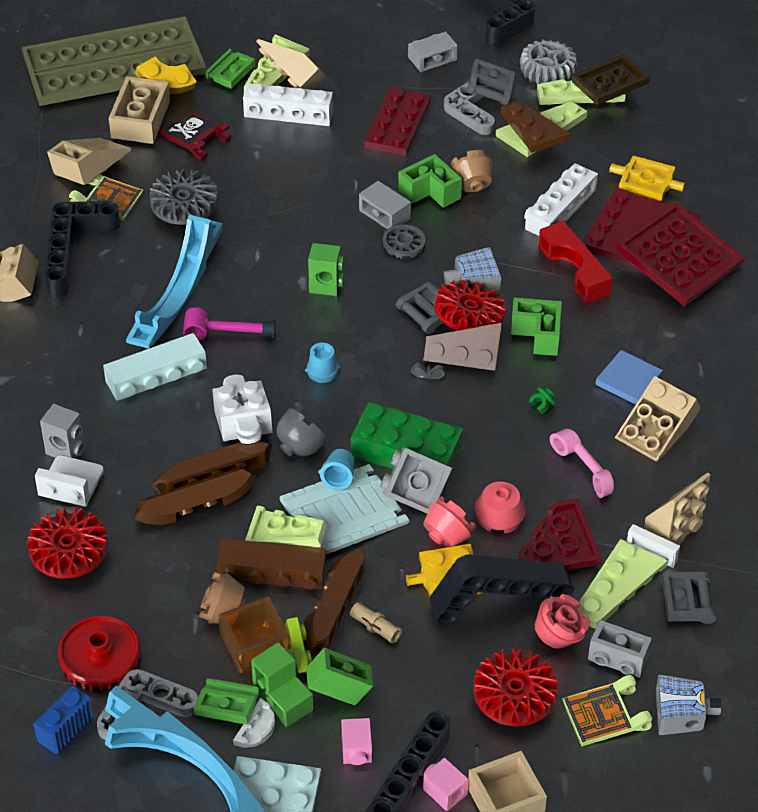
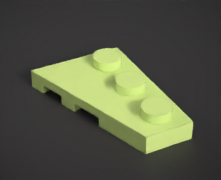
[245,505,327,547]

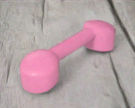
[550,428,614,498]

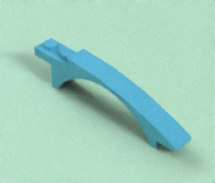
[126,215,223,349]
[105,686,265,812]

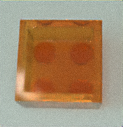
[218,596,290,674]

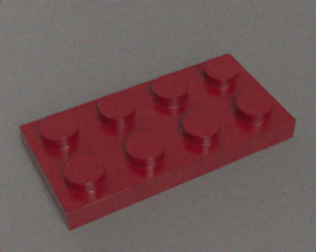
[364,87,431,156]

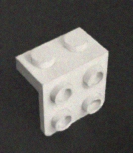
[35,455,104,507]

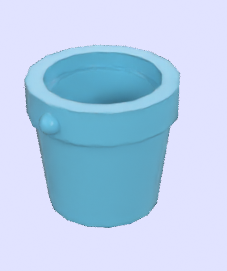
[305,343,340,383]
[318,449,356,490]

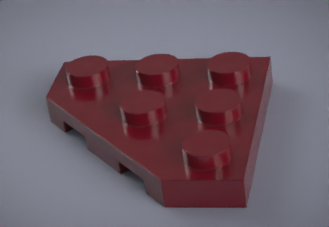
[518,498,602,571]

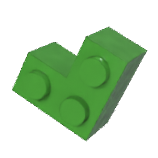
[398,154,462,207]
[511,298,562,356]
[251,642,314,727]

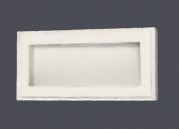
[627,524,680,568]

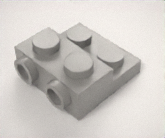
[380,447,452,513]

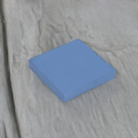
[596,350,663,405]

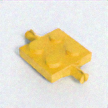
[609,156,685,201]
[406,544,482,598]

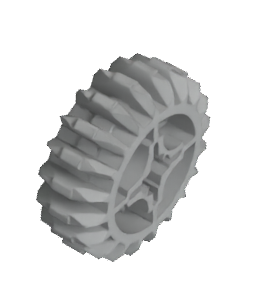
[520,39,577,84]

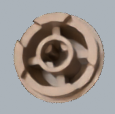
[450,150,494,192]
[199,571,245,623]

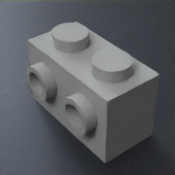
[588,620,652,678]

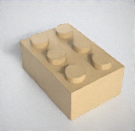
[109,76,170,144]

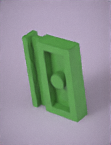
[206,49,255,89]
[193,678,261,725]

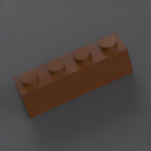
[216,538,327,589]

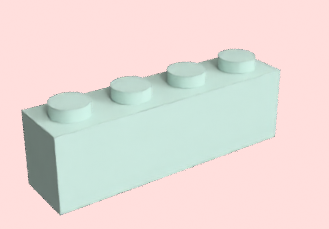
[103,333,207,401]

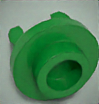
[529,387,556,414]

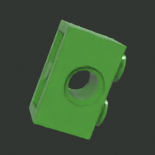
[308,243,345,296]

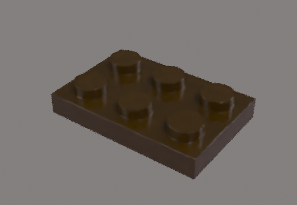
[572,54,650,105]

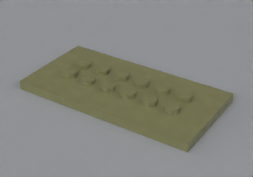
[22,16,206,106]

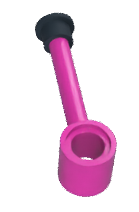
[183,308,275,341]

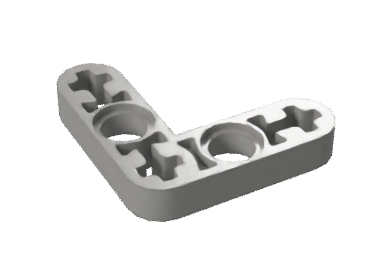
[444,81,495,135]
[97,669,198,740]

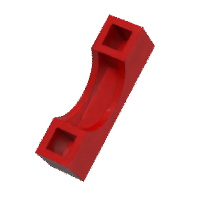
[538,221,613,304]

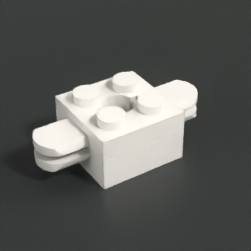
[212,375,273,444]

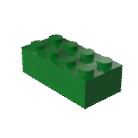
[351,402,463,484]

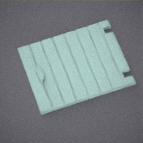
[280,464,409,554]

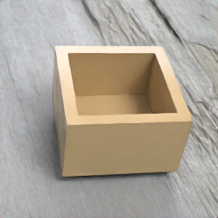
[468,751,547,812]

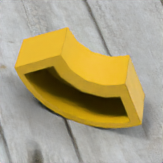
[135,57,196,94]

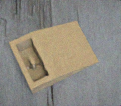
[256,39,327,90]
[47,138,131,185]
[0,244,39,302]
[615,376,701,462]
[644,472,710,545]

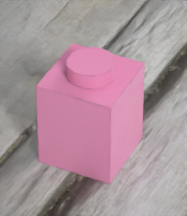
[341,718,372,765]
[423,758,469,811]

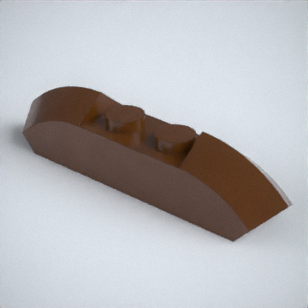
[151,442,273,494]
[133,468,257,525]
[303,548,365,656]

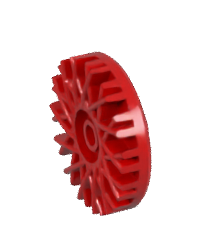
[434,280,507,331]
[27,507,108,579]
[58,616,141,691]
[474,648,558,726]

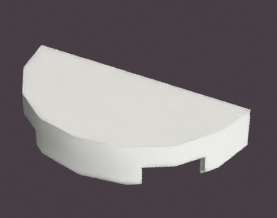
[233,698,275,748]

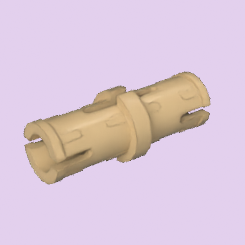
[350,602,402,644]

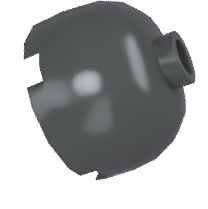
[276,408,327,457]

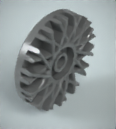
[150,169,218,225]

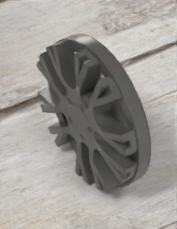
[383,224,426,259]

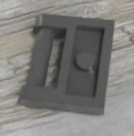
[466,58,515,106]
[396,282,443,334]
[662,571,716,624]

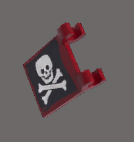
[158,110,232,160]

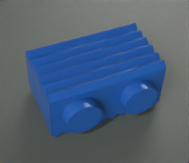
[33,686,93,754]

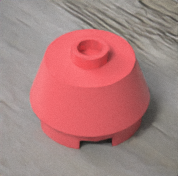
[474,482,526,533]
[423,496,476,547]
[535,594,590,649]

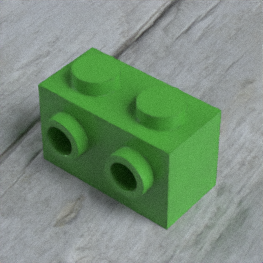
[306,648,373,706]

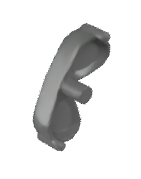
[411,363,446,379]

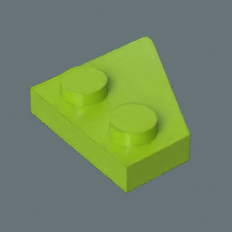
[283,617,312,677]

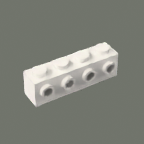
[243,83,333,126]
[524,163,598,236]

